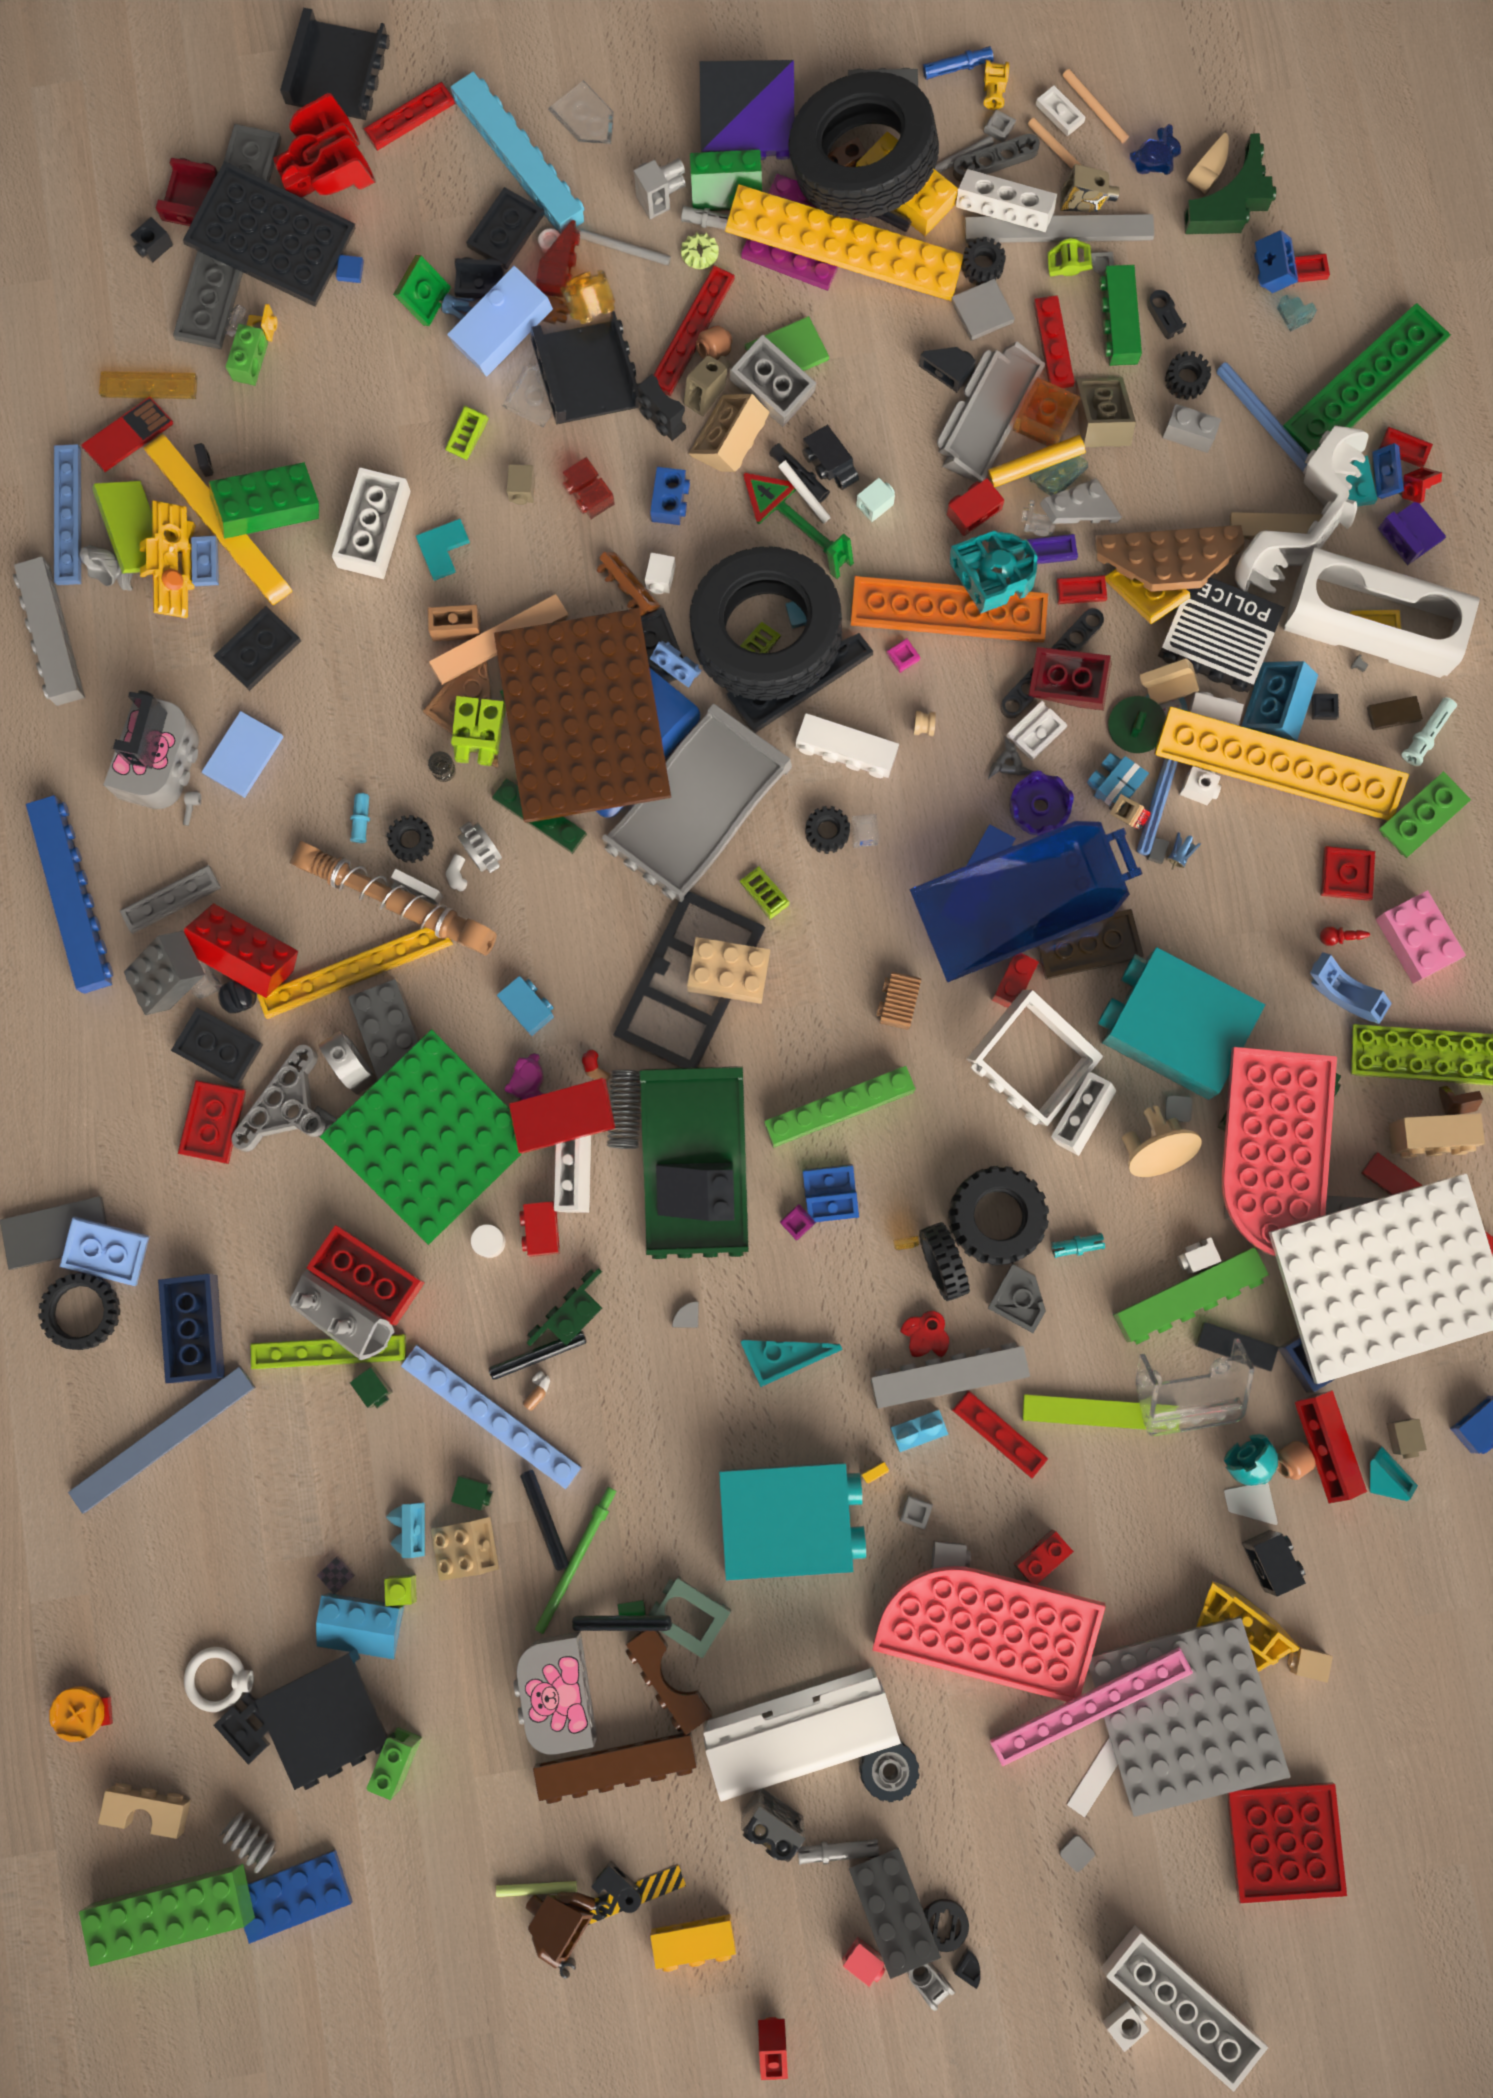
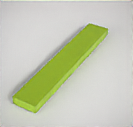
[250,1334,406,1369]
[1022,1395,1179,1432]

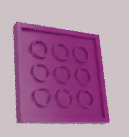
[741,173,860,291]

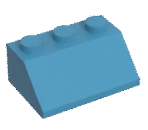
[1241,661,1318,742]
[316,1593,404,1659]

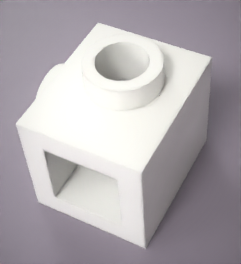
[1180,766,1222,805]

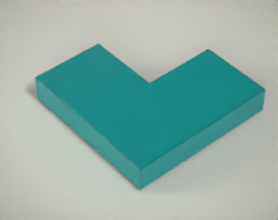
[416,519,470,581]

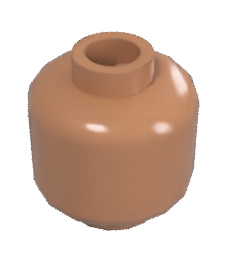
[696,325,733,360]
[1277,1441,1316,1480]

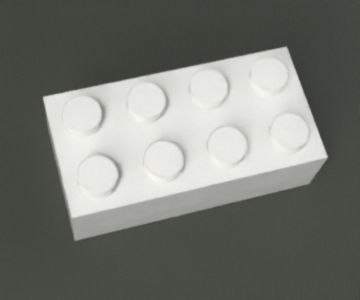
[332,467,411,579]

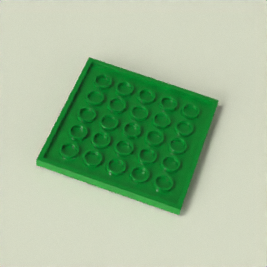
[320,1029,522,1245]

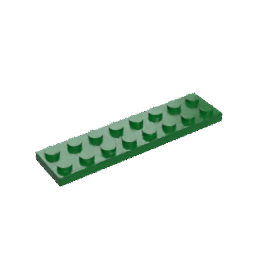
[1283,303,1451,455]

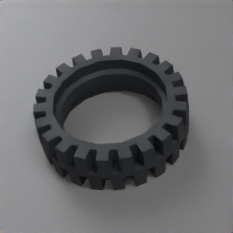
[919,1222,970,1301]
[38,1273,121,1350]

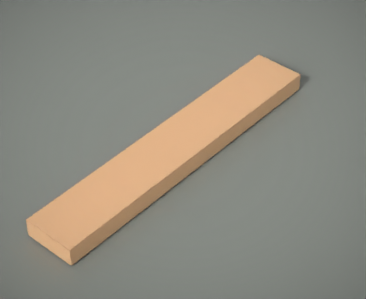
[429,594,568,685]

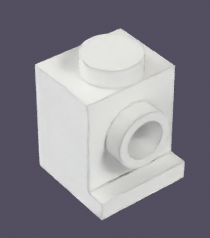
[1177,1237,1221,1274]

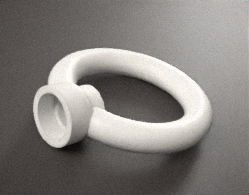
[184,1647,254,1712]

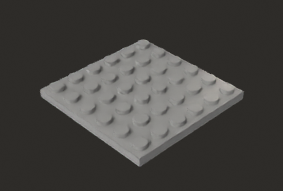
[1089,1616,1291,1817]

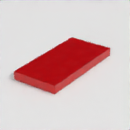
[509,1078,615,1154]

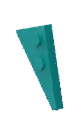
[740,1340,843,1387]

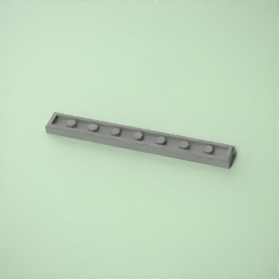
[965,214,1154,243]

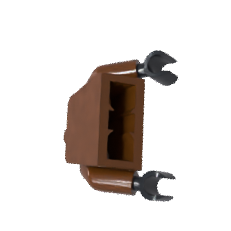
[526,1891,611,1979]

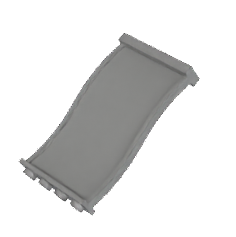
[602,703,792,902]

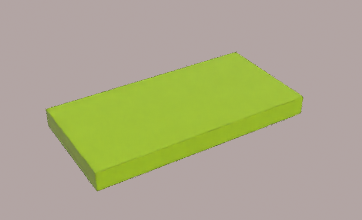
[92,481,152,574]

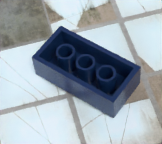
[158,1274,225,1384]

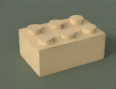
[687,937,770,1004]
[1389,1113,1485,1158]

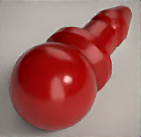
[1320,926,1370,946]

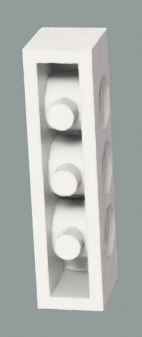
[956,169,1057,232]

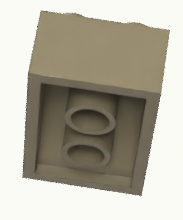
[1075,377,1136,448]

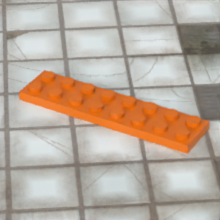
[850,576,1048,643]

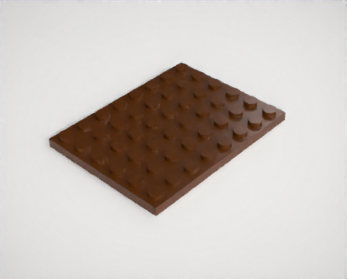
[494,608,672,823]

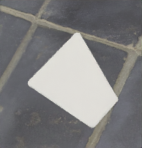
[1224,1483,1278,1525]

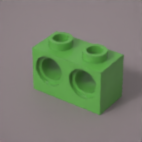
[226,324,268,386]

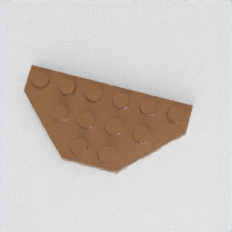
[1095,525,1245,591]

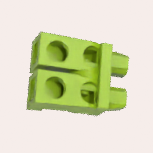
[451,696,506,766]

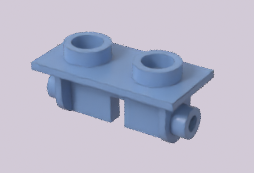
[650,641,702,688]

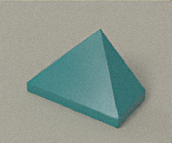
[1370,1446,1418,1501]

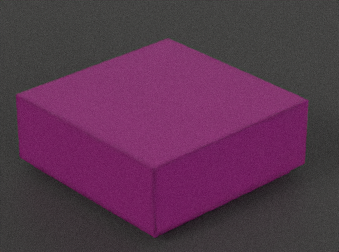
[780,1204,816,1241]

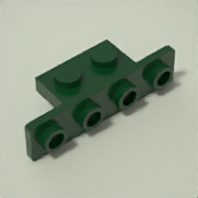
[526,1268,603,1346]

